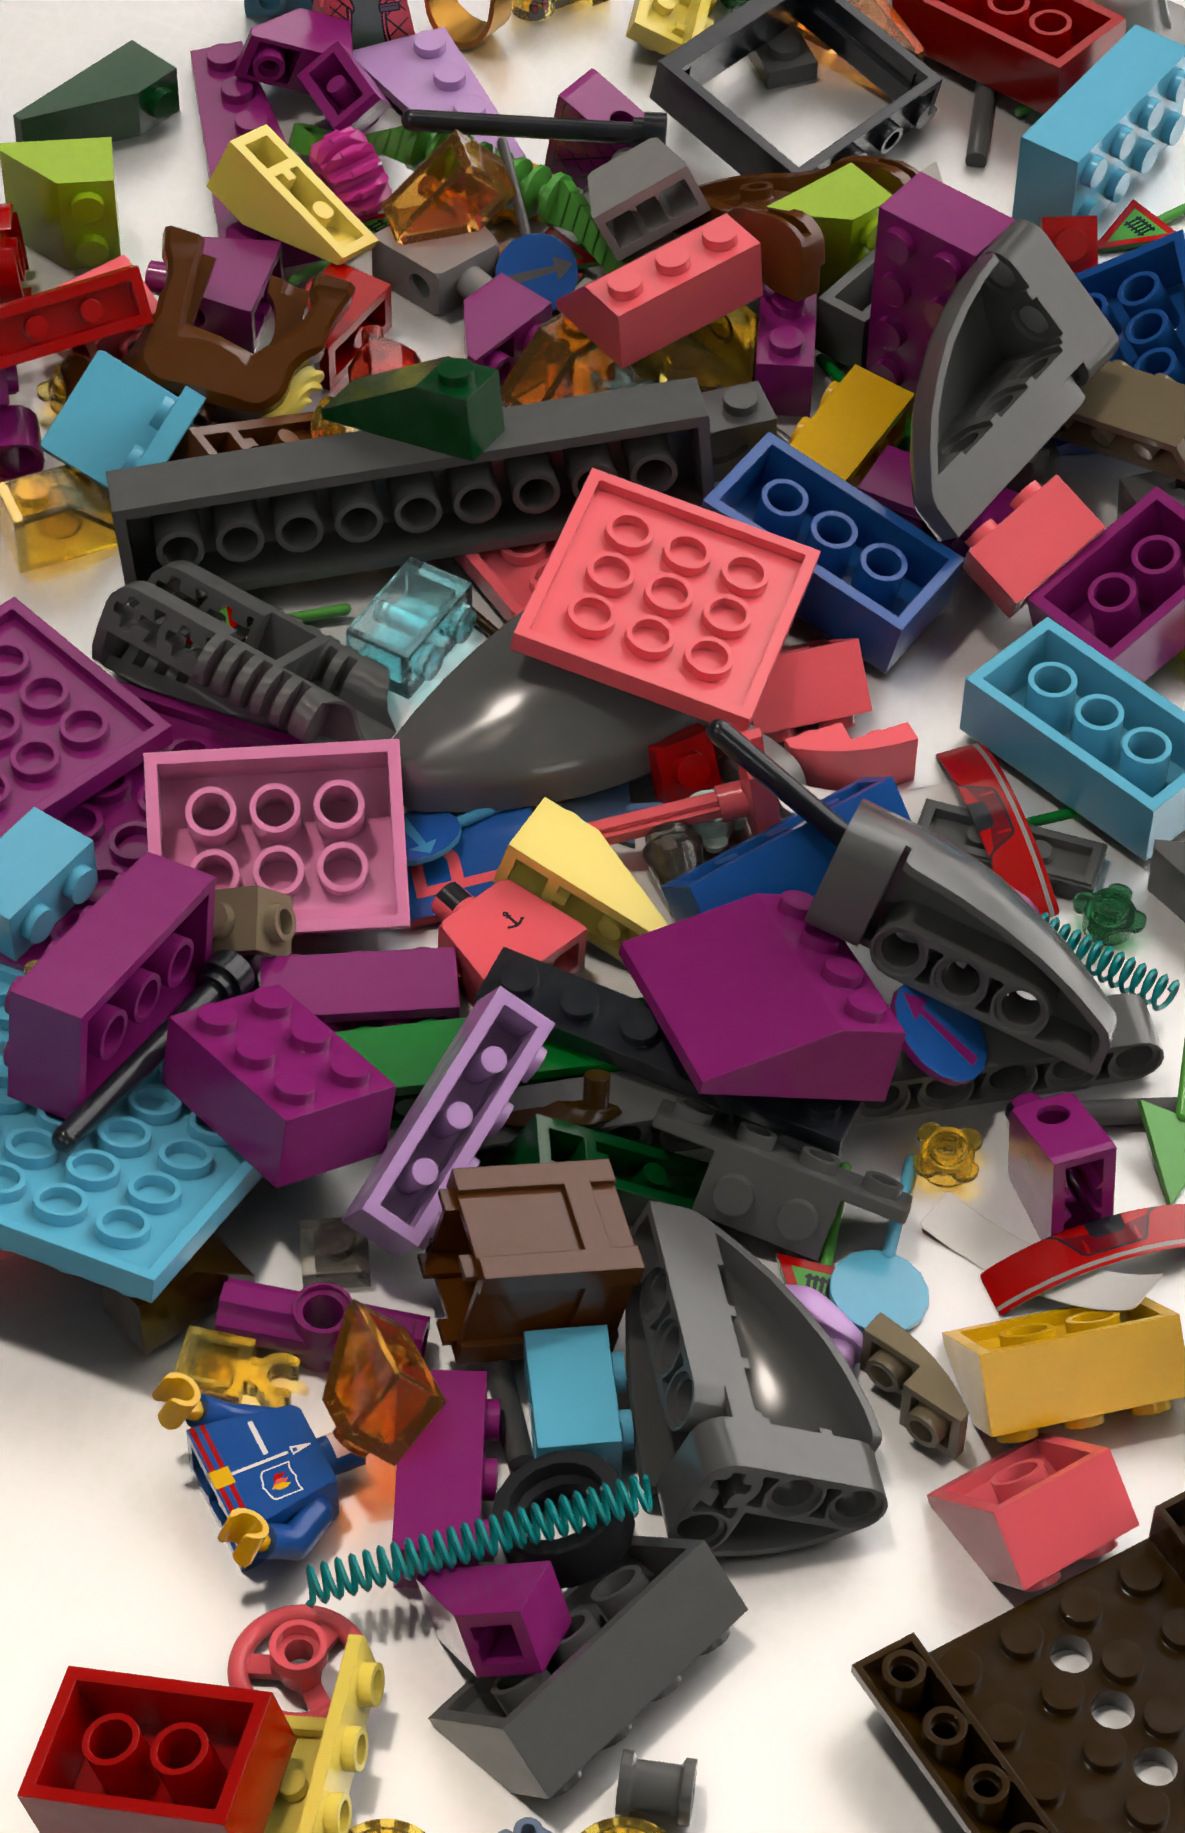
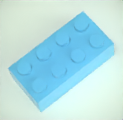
[1012,24,1185,227]
[960,617,1185,861]

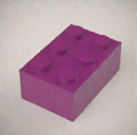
[1026,486,1185,683]
[161,984,396,1188]

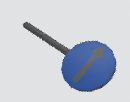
[495,137,578,312]

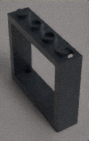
[649,0,943,175]

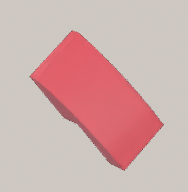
[784,722,918,791]

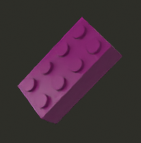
[866,171,1015,407]
[3,851,216,1119]

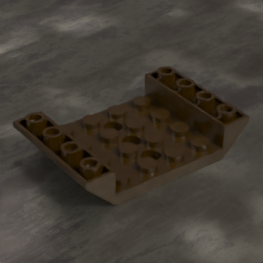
[851,1491,1185,1833]

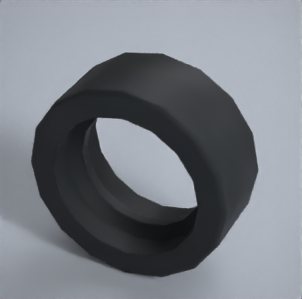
[491,1450,635,1589]

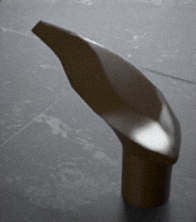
[503,1069,622,1130]

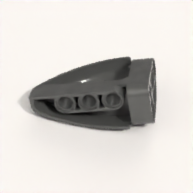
[910,219,1120,541]
[393,610,709,812]
[804,798,1118,1076]
[625,1200,888,1556]

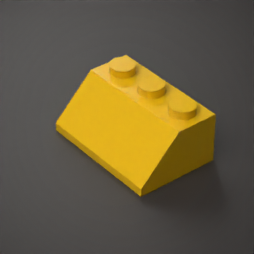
[942,1297,1185,1443]

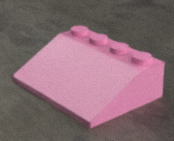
[143,739,411,935]

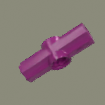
[214,1278,430,1375]

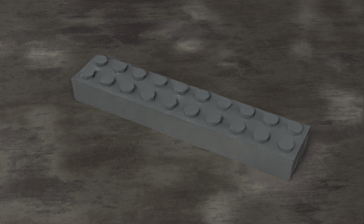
[106,377,715,608]

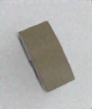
[860,1312,969,1460]

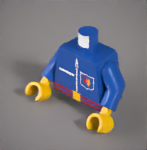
[152,1372,366,1572]

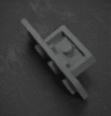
[652,1097,913,1261]

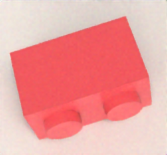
[962,474,1106,619]

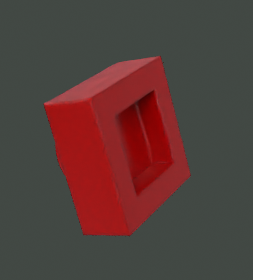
[1039,215,1098,272]
[648,722,722,804]

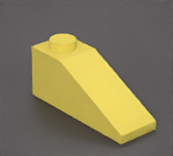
[206,124,378,265]
[492,797,668,962]

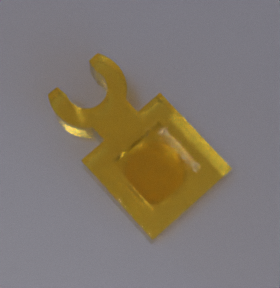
[174,1325,300,1408]

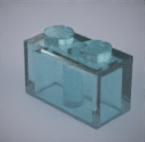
[346,557,476,700]

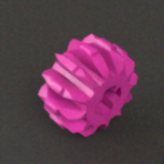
[309,126,392,222]

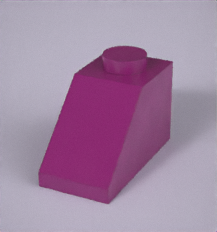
[297,40,392,132]

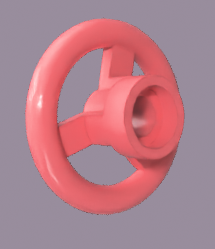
[227,1604,363,1718]

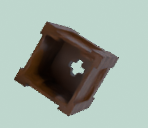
[417,1159,645,1364]

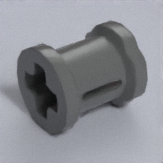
[615,1749,698,1827]

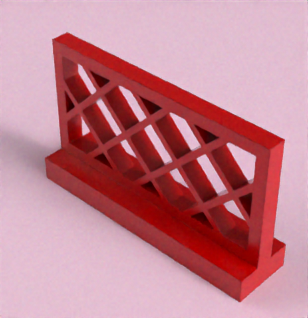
[0,265,154,370]

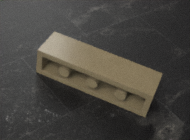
[1052,359,1185,481]

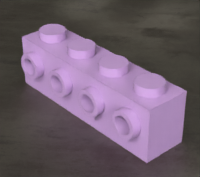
[341,986,555,1258]

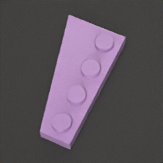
[353,27,526,159]

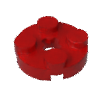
[0,202,32,304]

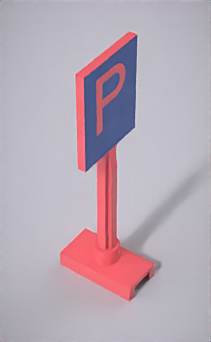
[405,727,781,930]

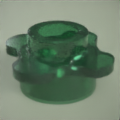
[1073,883,1147,946]

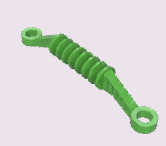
[288,123,636,273]

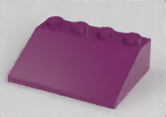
[618,890,906,1102]

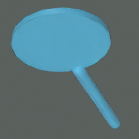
[829,1154,929,1332]

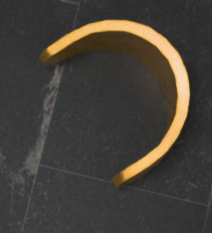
[424,0,512,50]

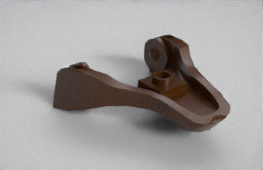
[672,155,919,302]

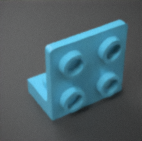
[40,350,206,491]

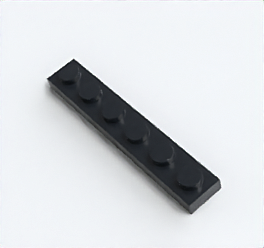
[475,947,865,1156]

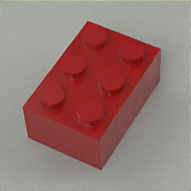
[17,1665,297,1833]

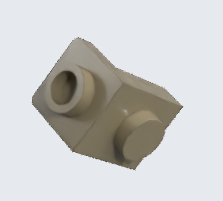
[211,885,296,957]

